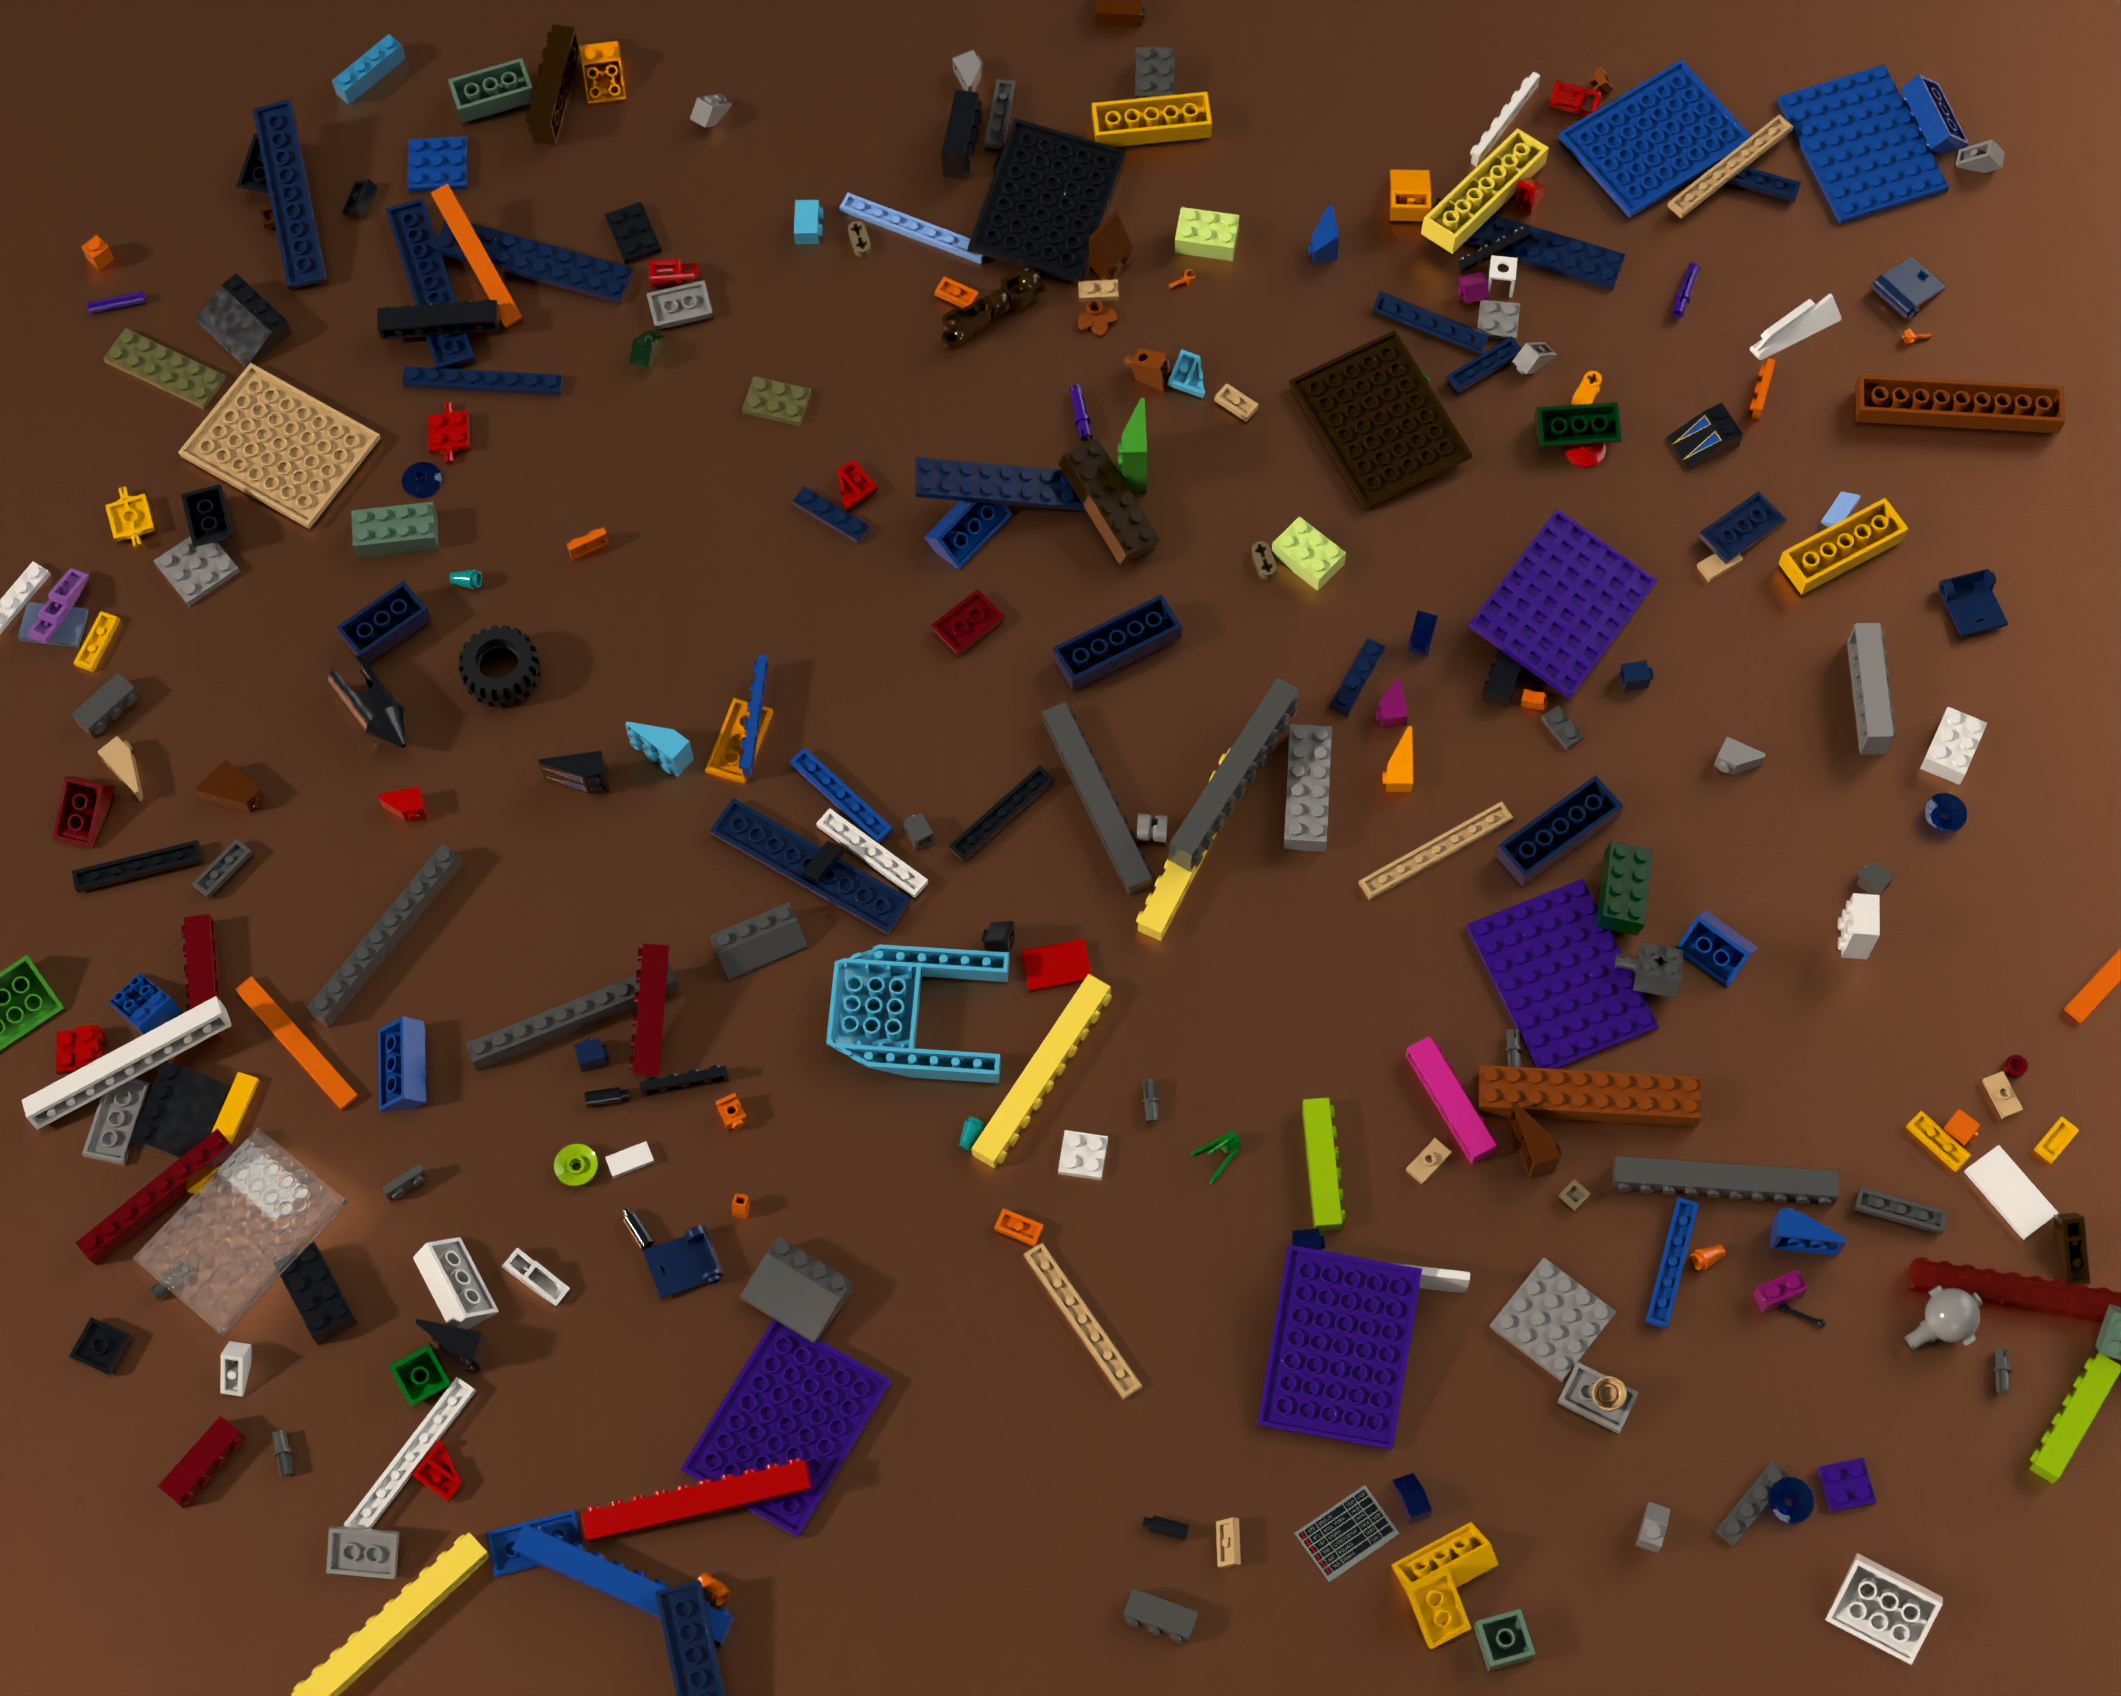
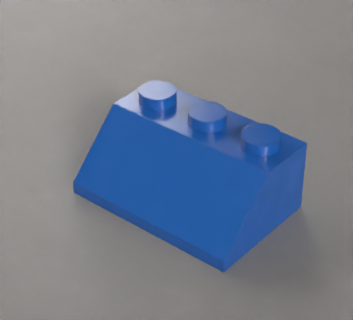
[1676,910,1758,987]

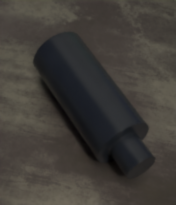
[585,1087,629,1107]
[622,1208,655,1250]
[1142,1515,1189,1541]

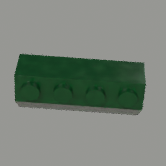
[1534,402,1622,447]

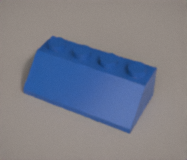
[1901,74,1969,154]
[924,501,1012,569]
[378,1016,427,1112]

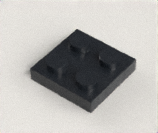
[69,1317,132,1377]

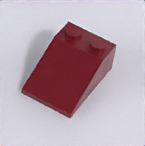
[52,776,114,848]

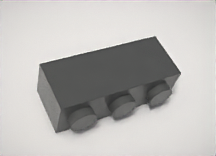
[71,673,140,738]
[1123,1588,1198,1644]

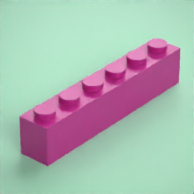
[1405,1036,1497,1164]

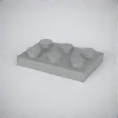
[646,280,713,330]
[1557,1362,1639,1434]
[326,1526,399,1579]

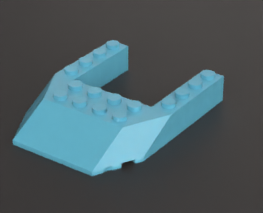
[826,944,1010,1083]

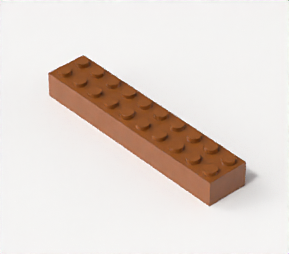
[1855,375,2065,434]
[1477,1065,1701,1127]

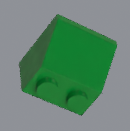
[389,1341,451,1406]

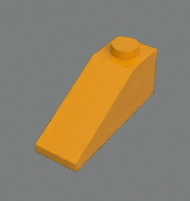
[1382,726,1413,792]

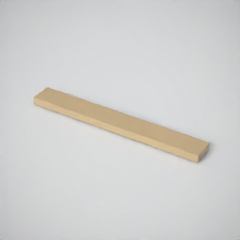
[1667,114,1793,218]
[1358,801,1514,900]
[1024,1242,1142,1400]

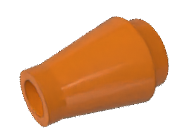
[1691,1244,1726,1270]
[697,1572,730,1606]

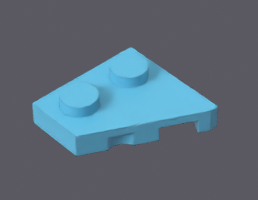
[1167,349,1205,398]

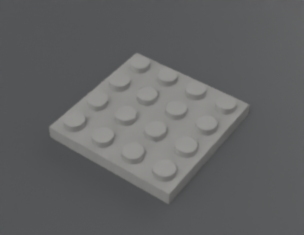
[1490,1257,1616,1382]

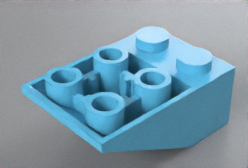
[625,721,694,777]

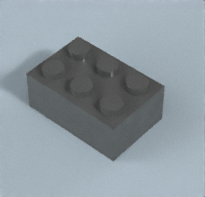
[1135,47,1175,99]

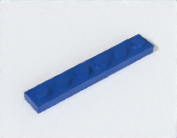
[739,655,769,777]
[790,747,893,844]
[1645,1197,1699,1329]

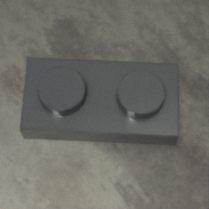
[1541,706,1584,751]
[381,1164,427,1201]

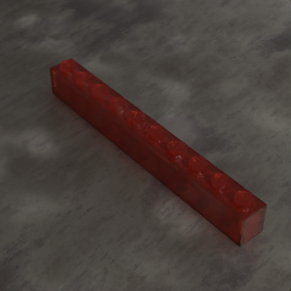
[1908,1257,2121,1323]

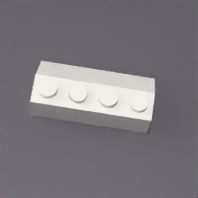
[413,1237,499,1329]

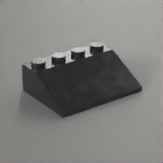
[195,273,292,369]
[131,1061,230,1160]

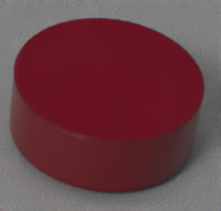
[2004,1055,2028,1078]

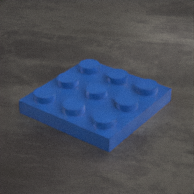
[407,136,468,193]

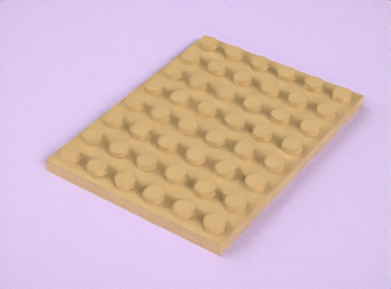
[178,363,381,529]

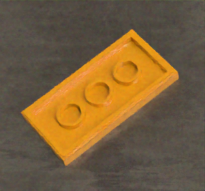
[705,698,773,784]

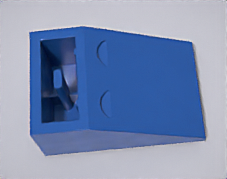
[108,972,183,1035]

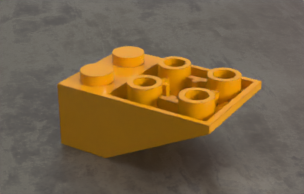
[579,41,626,104]
[1390,169,1431,221]

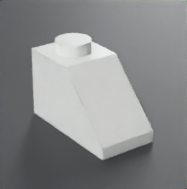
[220,1341,251,1397]

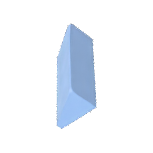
[1821,491,1861,527]

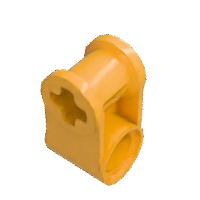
[1571,371,1602,405]

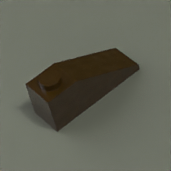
[2054,1213,2090,1286]

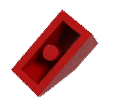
[1514,178,1545,214]
[378,786,426,822]

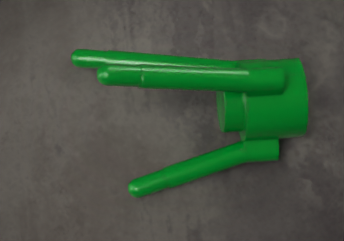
[1191,1130,1242,1184]

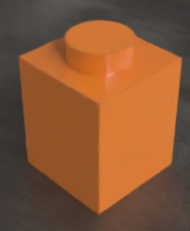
[81,235,115,271]
[1943,1109,1980,1147]

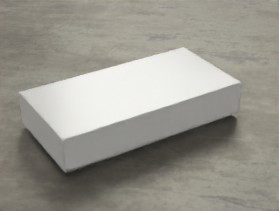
[605,1141,655,1179]

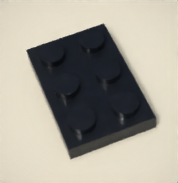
[604,201,662,264]

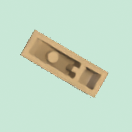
[97,736,143,802]

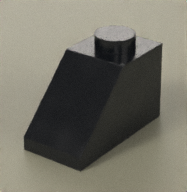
[982,921,1016,956]

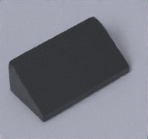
[342,179,378,219]
[801,841,844,885]

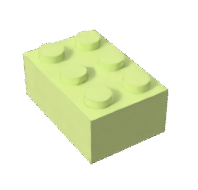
[1175,207,1239,261]
[1272,516,1346,591]

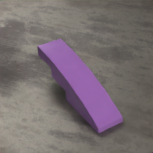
[27,568,89,644]

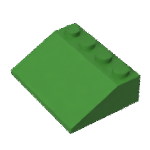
[1118,398,1147,493]
[0,955,64,1050]

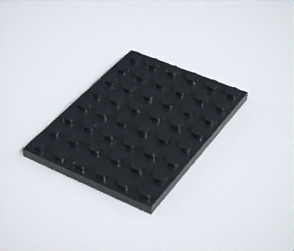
[968,118,1126,283]

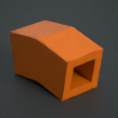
[1520,689,1548,710]
[732,1193,750,1219]

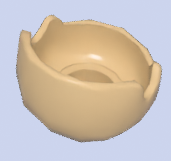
[1591,1376,1627,1411]

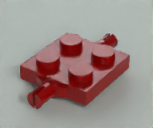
[428,401,470,465]

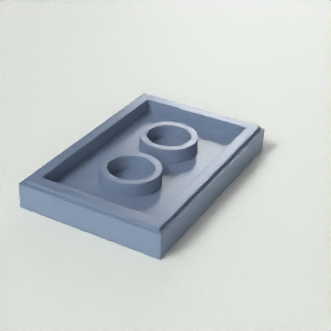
[18,602,89,648]

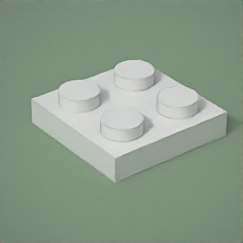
[1058,1130,1108,1180]

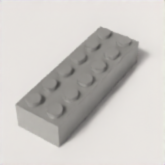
[1847,623,1896,755]
[1283,724,1332,852]

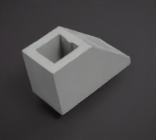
[690,94,732,128]

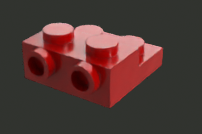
[56,1024,105,1075]

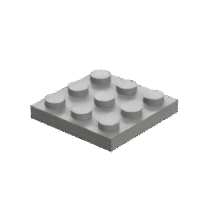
[154,536,240,606]

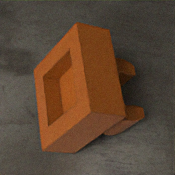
[1588,67,1614,93]

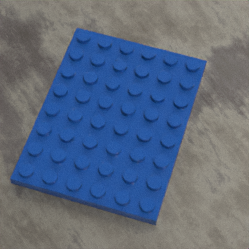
[1558,59,1751,218]
[1777,64,1949,224]

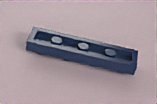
[1727,167,1801,202]
[1447,336,1522,394]
[792,486,870,545]
[1330,638,1386,716]

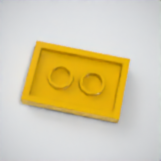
[1405,1566,1472,1649]

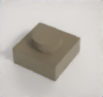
[1559,1179,1591,1211]

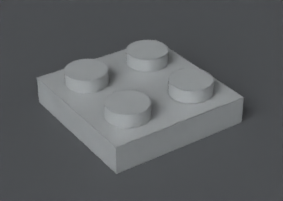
[1477,300,1520,341]

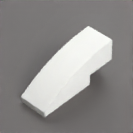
[501,1248,570,1306]

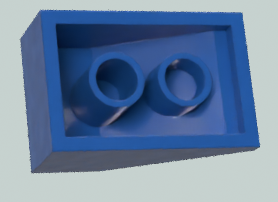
[1770,1208,1846,1256]

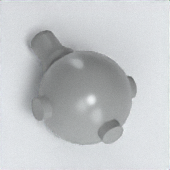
[1904,1285,1983,1350]

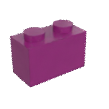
[1753,1269,1808,1313]

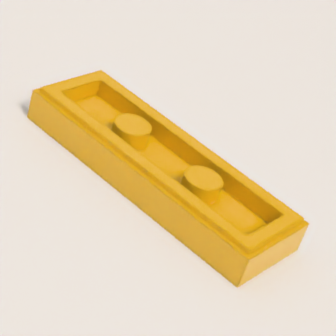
[73,611,121,672]
[1906,1110,1972,1172]

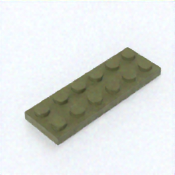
[103,328,226,410]

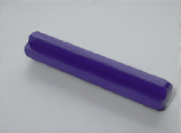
[87,291,146,313]

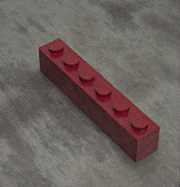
[181,914,223,1043]
[629,943,669,1076]

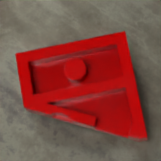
[837,459,878,512]
[412,1439,463,1502]

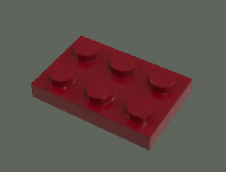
[931,589,1005,656]

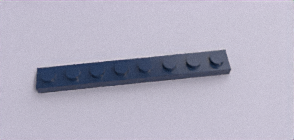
[402,366,563,396]

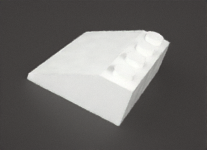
[1825,1553,1943,1665]

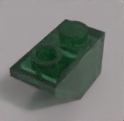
[629,330,665,367]

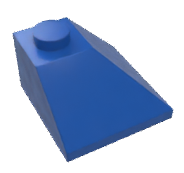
[1308,205,1339,263]

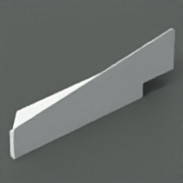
[1749,294,1841,360]

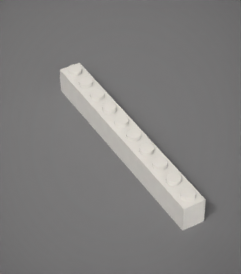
[22,996,232,1130]

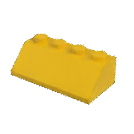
[1391,1522,1499,1593]

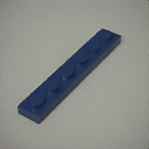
[1372,291,1490,354]

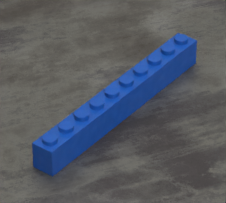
[512,1523,734,1646]

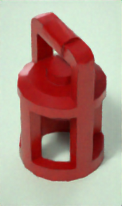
[1549,80,1601,116]
[649,258,700,288]

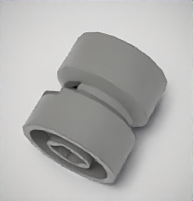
[1137,813,1168,842]

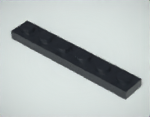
[949,765,1055,863]
[72,840,203,893]

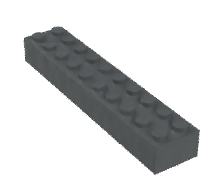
[1168,677,1300,872]

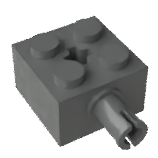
[1614,942,1684,998]

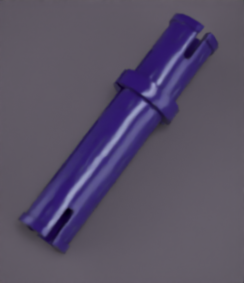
[1671,263,1700,318]
[1069,384,1093,442]

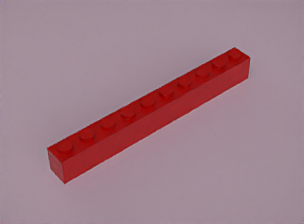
[581,1458,813,1542]

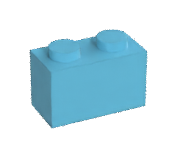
[794,200,823,244]

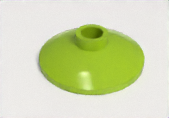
[554,1144,598,1186]

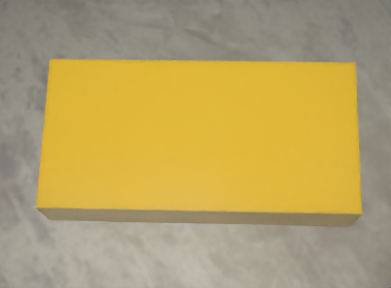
[2034,1116,2079,1164]

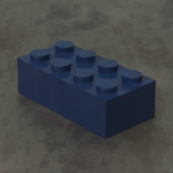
[336,581,432,663]

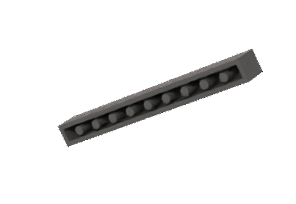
[1042,702,1154,895]
[307,844,463,1028]
[465,962,679,1071]
[1612,1156,1839,1206]

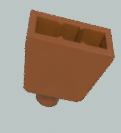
[1124,348,1172,392]

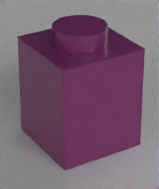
[1457,272,1489,304]

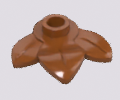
[1078,299,1117,336]

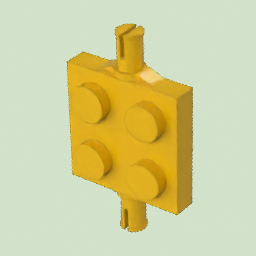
[105,486,156,549]

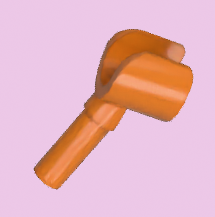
[1168,269,1196,289]
[1902,329,1931,344]

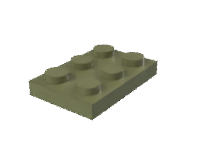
[742,376,811,426]

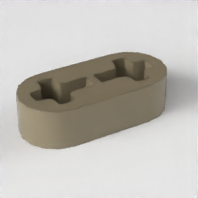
[848,221,871,257]
[1251,541,1276,580]

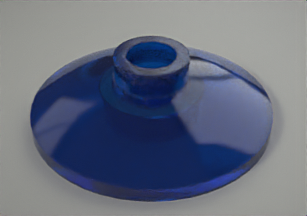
[402,462,442,498]
[1924,793,1967,833]
[1768,1477,1814,1524]

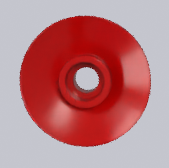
[1565,443,1606,468]

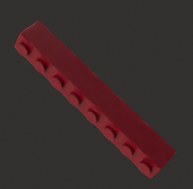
[75,1128,237,1265]

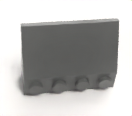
[740,1237,853,1344]

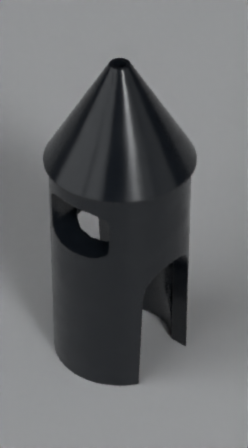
[328,655,406,748]

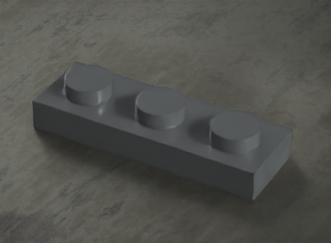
[192,838,253,899]

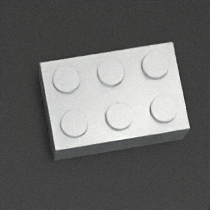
[1920,707,1987,785]
[1838,893,1880,959]

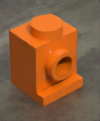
[715,1093,748,1131]

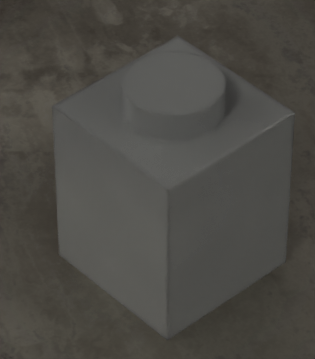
[903,813,934,851]
[1857,861,1894,897]

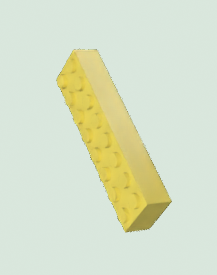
[1421,128,1549,254]

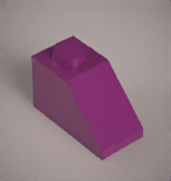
[1375,679,1408,728]

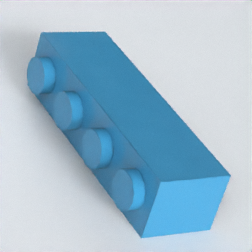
[332,34,406,105]

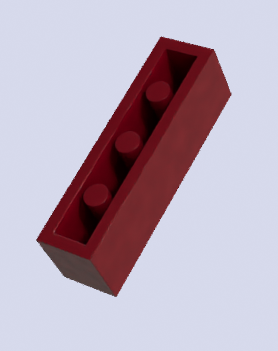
[157,1416,245,1508]

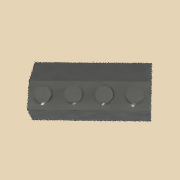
[710,902,808,981]

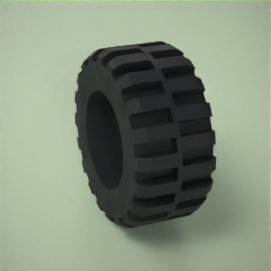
[458,625,541,708]

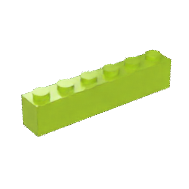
[1302,1098,1346,1232]
[2029,1353,2121,1484]

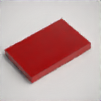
[1021,938,1092,992]

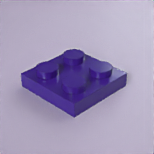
[1818,1458,1876,1513]

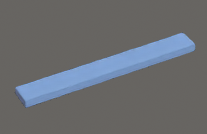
[839,193,986,264]

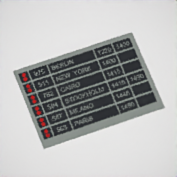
[1294,1485,1400,1582]

